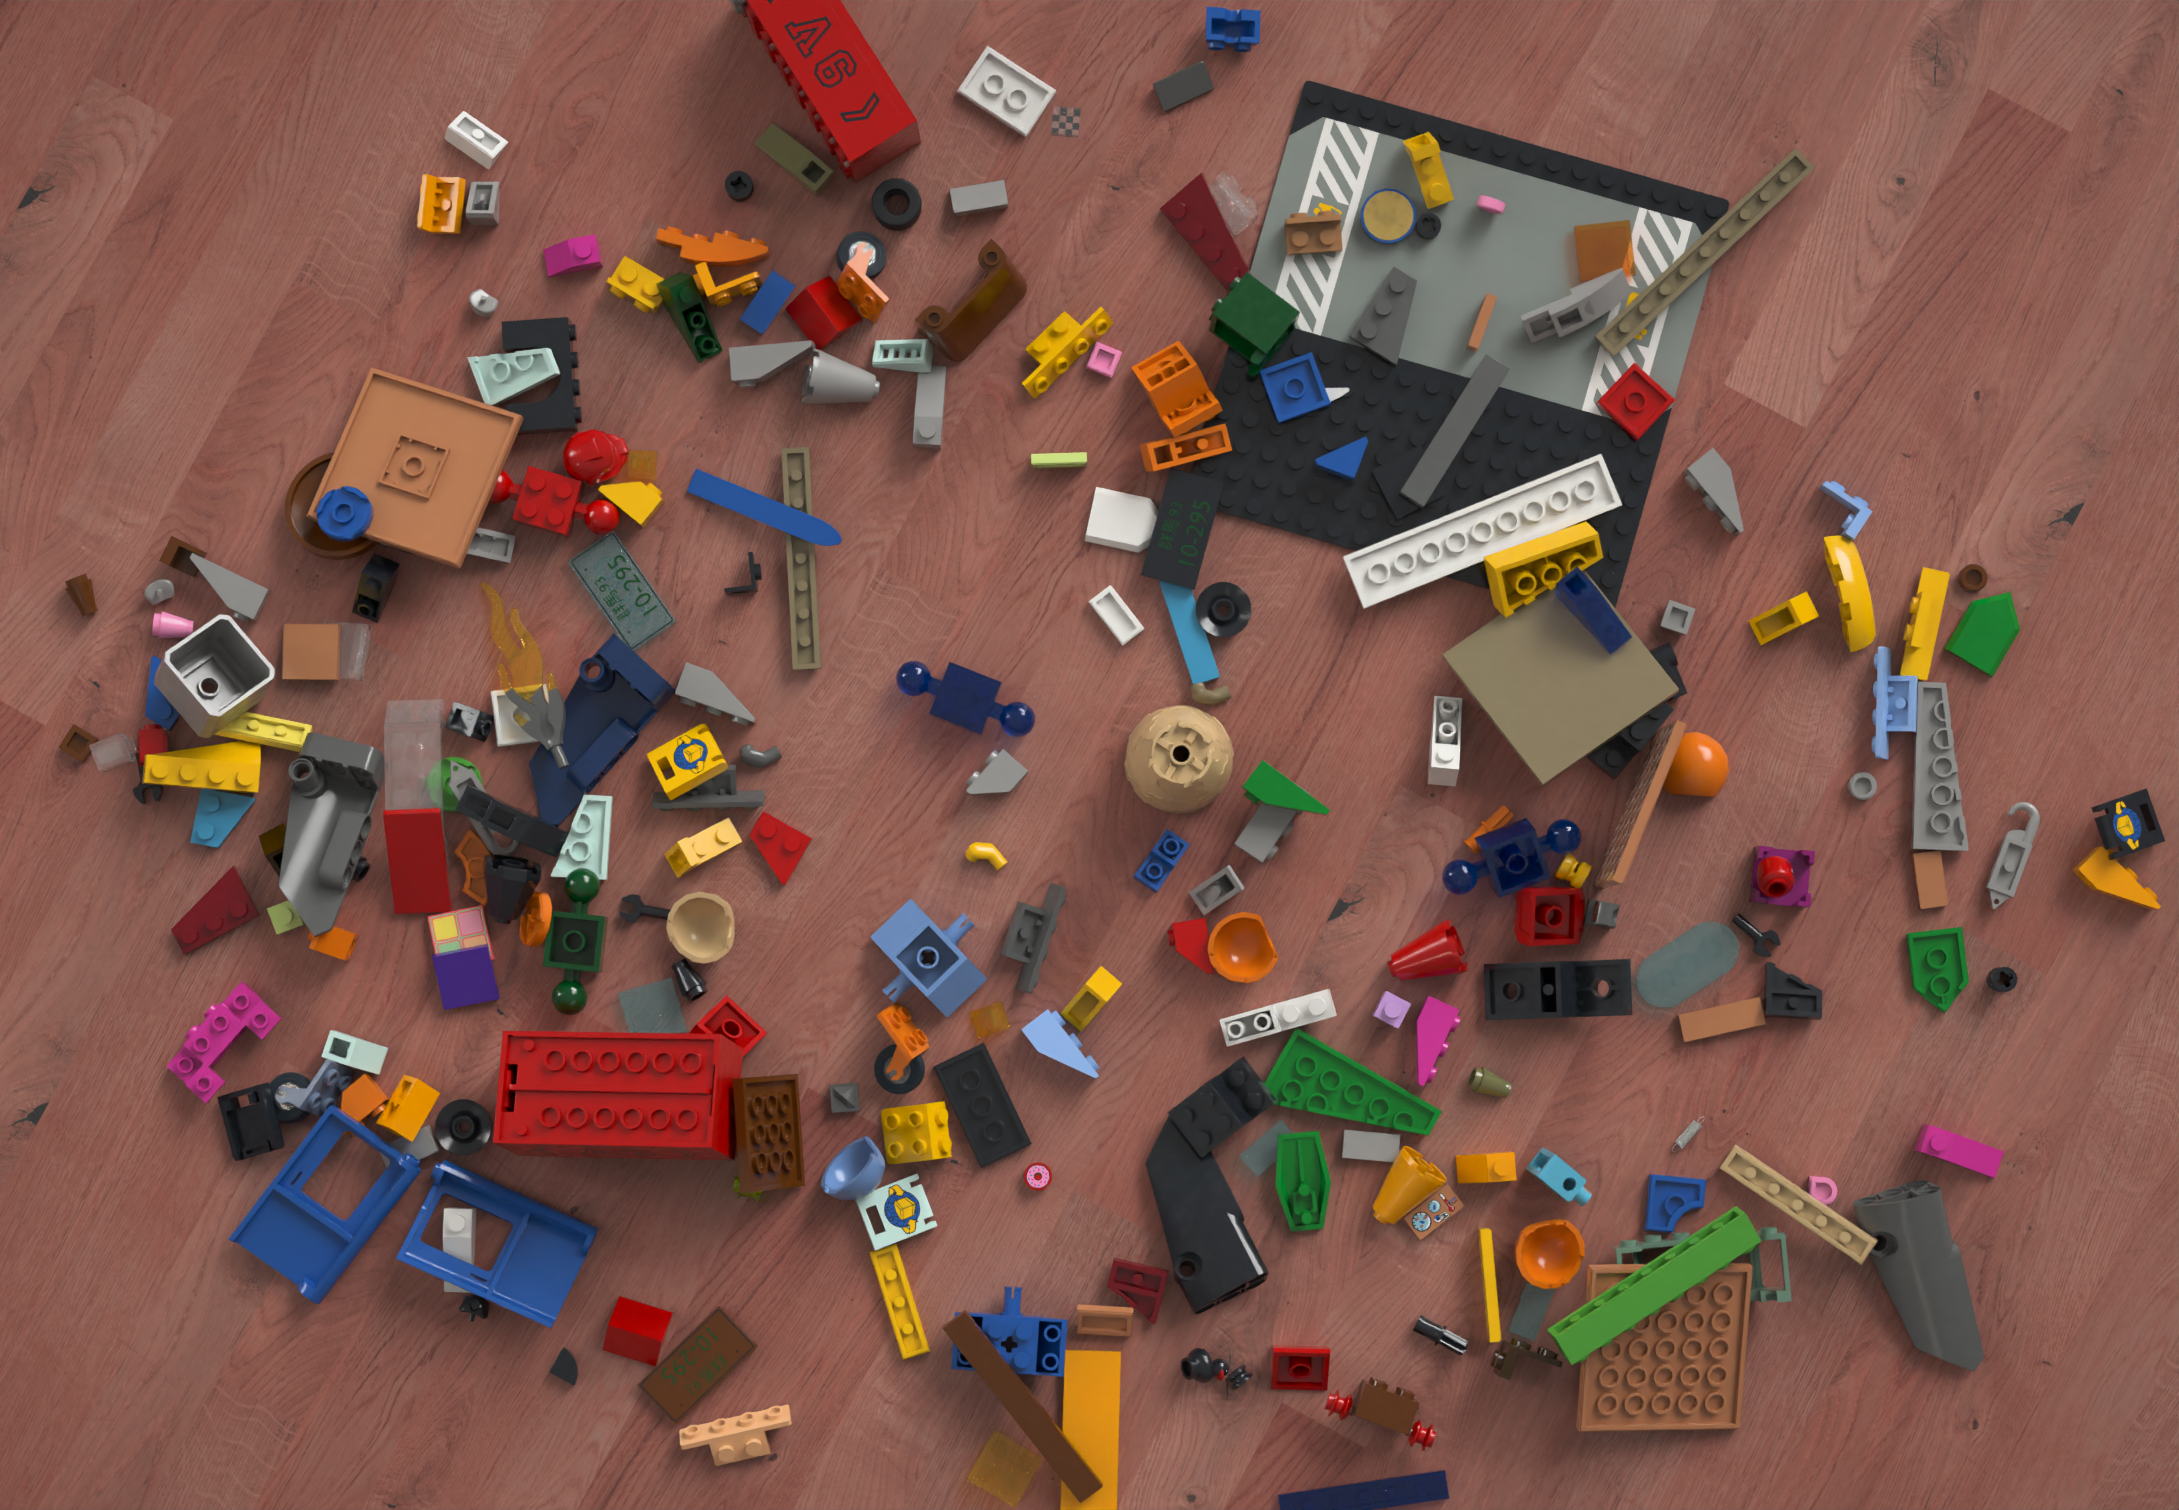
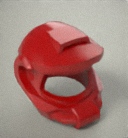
[563,429,630,485]

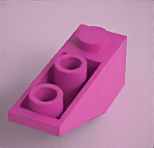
[1415,996,1461,1086]

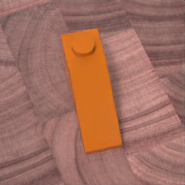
[1139,423,1232,472]

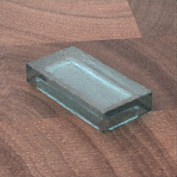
[1239,1119,1293,1177]
[1508,1281,1555,1341]

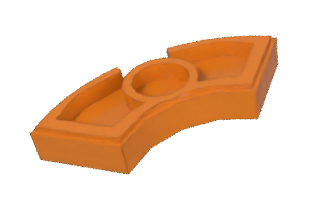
[454,829,493,907]

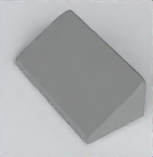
[950,180,1009,217]

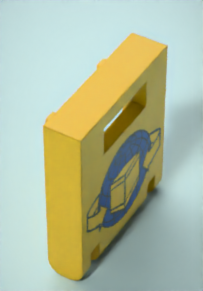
[646,723,728,801]

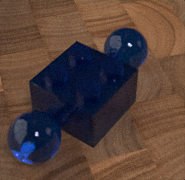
[896,661,1035,737]
[1442,818,1582,898]

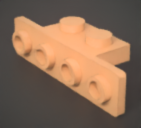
[679,1405,792,1466]

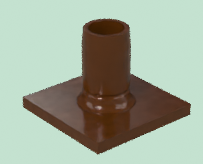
[733,1074,805,1193]

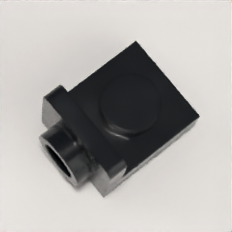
[445,701,494,742]

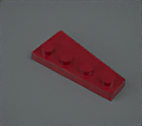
[1160,173,1251,293]

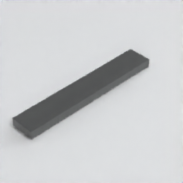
[1399,354,1510,508]

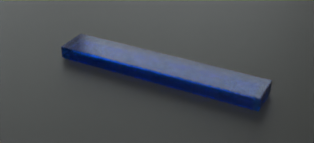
[1278,1470,1449,1510]

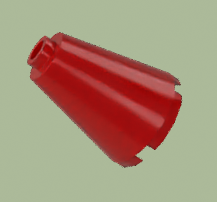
[1388,919,1469,981]

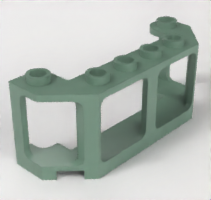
[1613,1227,1792,1302]

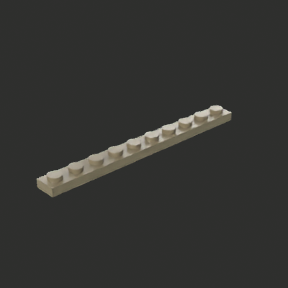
[1594,148,1815,357]

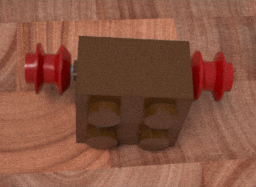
[1324,1377,1436,1451]

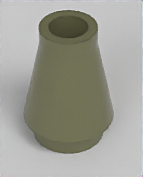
[1468,1067,1512,1098]

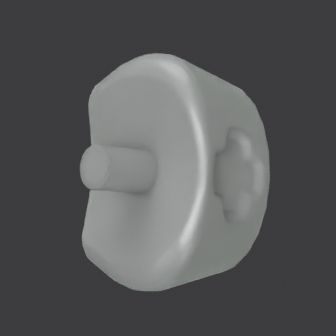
[469,289,498,317]
[144,579,175,605]

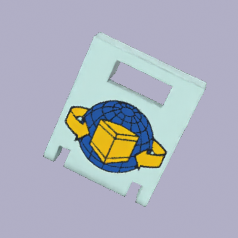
[855,1173,938,1250]

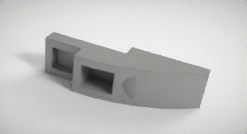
[1520,268,1632,343]

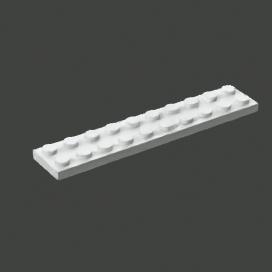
[1343,454,1622,609]

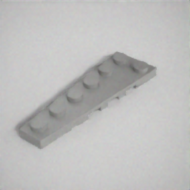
[1911,682,1968,851]

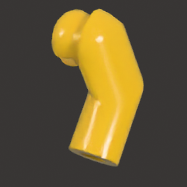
[965,842,1008,871]

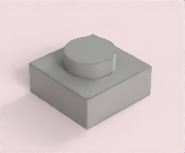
[1659,600,1695,636]

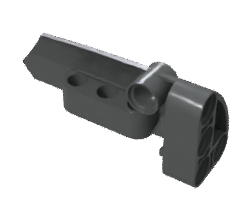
[278,732,389,937]

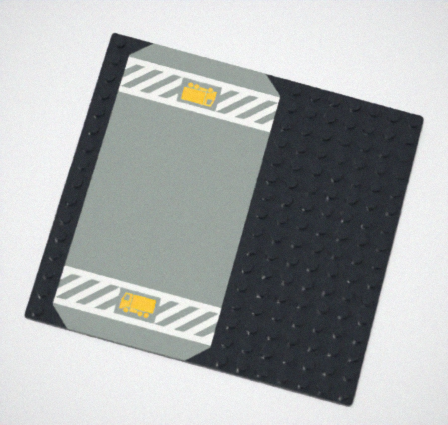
[1192,81,1729,608]

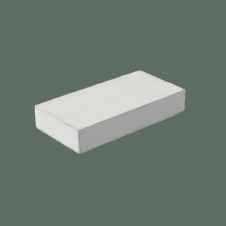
[1089,585,1145,646]

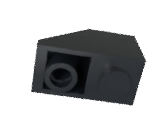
[352,553,400,623]

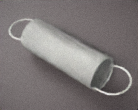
[1672,1116,1704,1152]

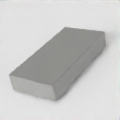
[1342,1130,1400,1162]

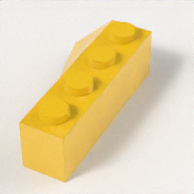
[142,741,261,793]

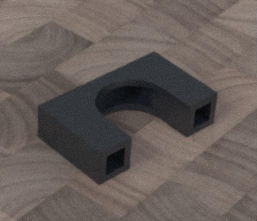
[501,317,582,435]

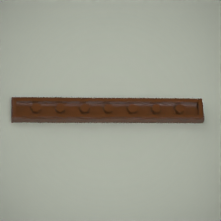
[943,1309,1103,1503]

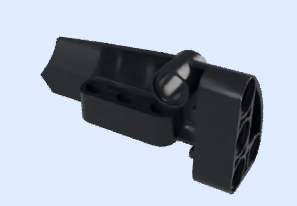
[1146,1107,1269,1315]

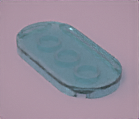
[1636,921,1739,1008]

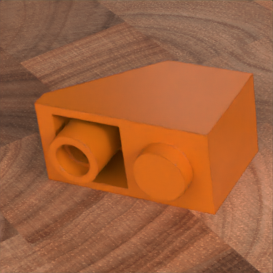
[307,925,359,961]
[341,1074,389,1136]

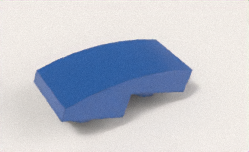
[740,270,796,335]
[1133,829,1190,893]

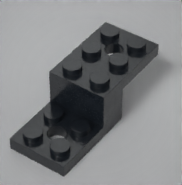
[1484,959,1633,1020]

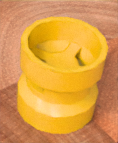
[1554,852,1592,888]

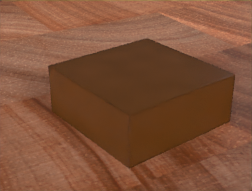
[59,724,99,763]

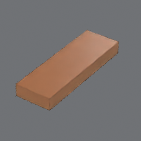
[1677,997,1766,1042]

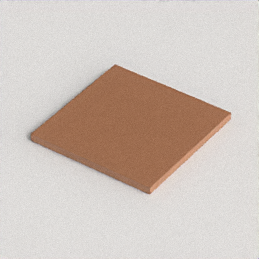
[307,367,524,569]

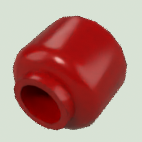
[1756,856,1794,898]

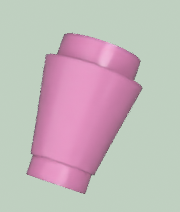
[152,611,194,639]

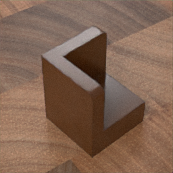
[159,536,207,577]

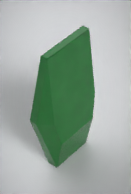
[1275,1131,1331,1232]

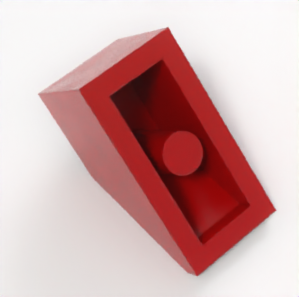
[1167,918,1214,975]

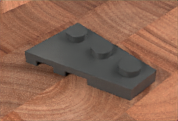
[1349,267,1417,366]

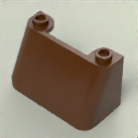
[915,239,1027,362]

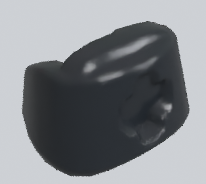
[459,1295,489,1322]

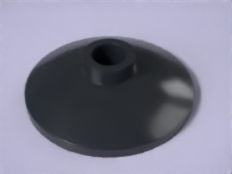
[1196,582,1251,638]
[435,1099,492,1155]

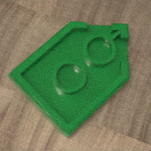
[1944,592,2020,678]
[1906,927,1969,1014]

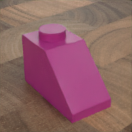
[543,234,603,277]

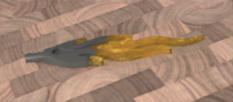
[480,582,569,770]

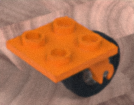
[836,231,889,324]
[874,1002,930,1094]

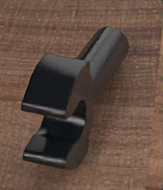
[133,753,163,804]
[619,894,671,923]
[1732,913,1781,957]

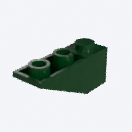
[656,272,723,363]

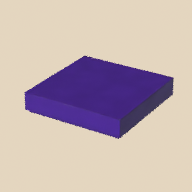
[432,944,500,1010]

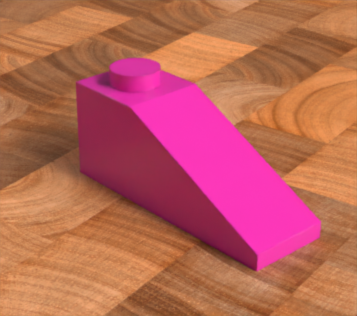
[1914,1124,2004,1178]

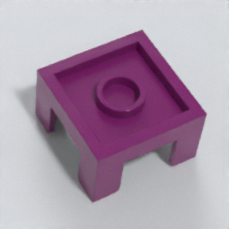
[1749,846,1815,908]

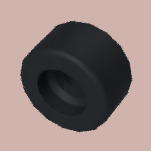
[872,178,922,231]

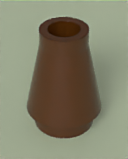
[65,573,98,617]

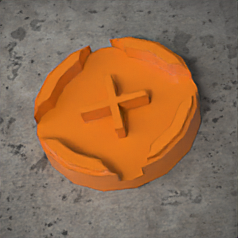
[519,891,552,948]

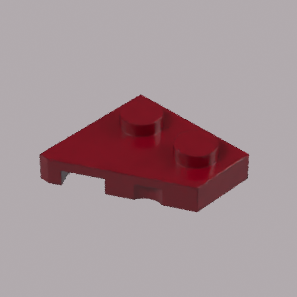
[1107,1257,1168,1324]

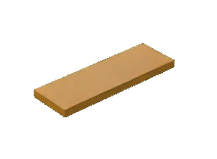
[1061,1350,1121,1510]

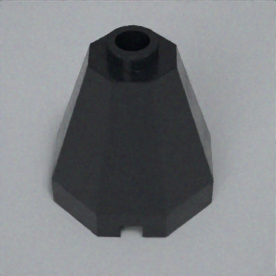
[483,854,542,924]

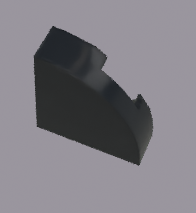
[550,1347,578,1386]

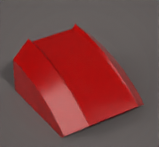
[1514,887,1585,946]

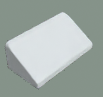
[445,111,508,169]

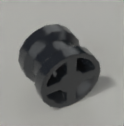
[725,171,754,202]

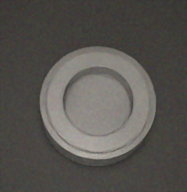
[1848,772,1877,800]

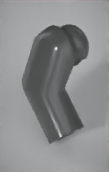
[739,744,782,769]

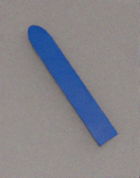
[687,469,842,546]

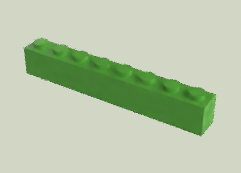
[1547,1206,1761,1365]

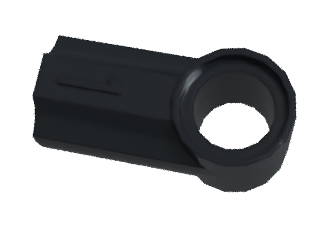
[1649,643,1688,702]

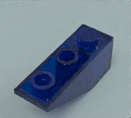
[1555,567,1632,655]

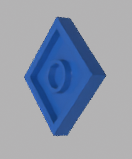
[1259,352,1331,424]

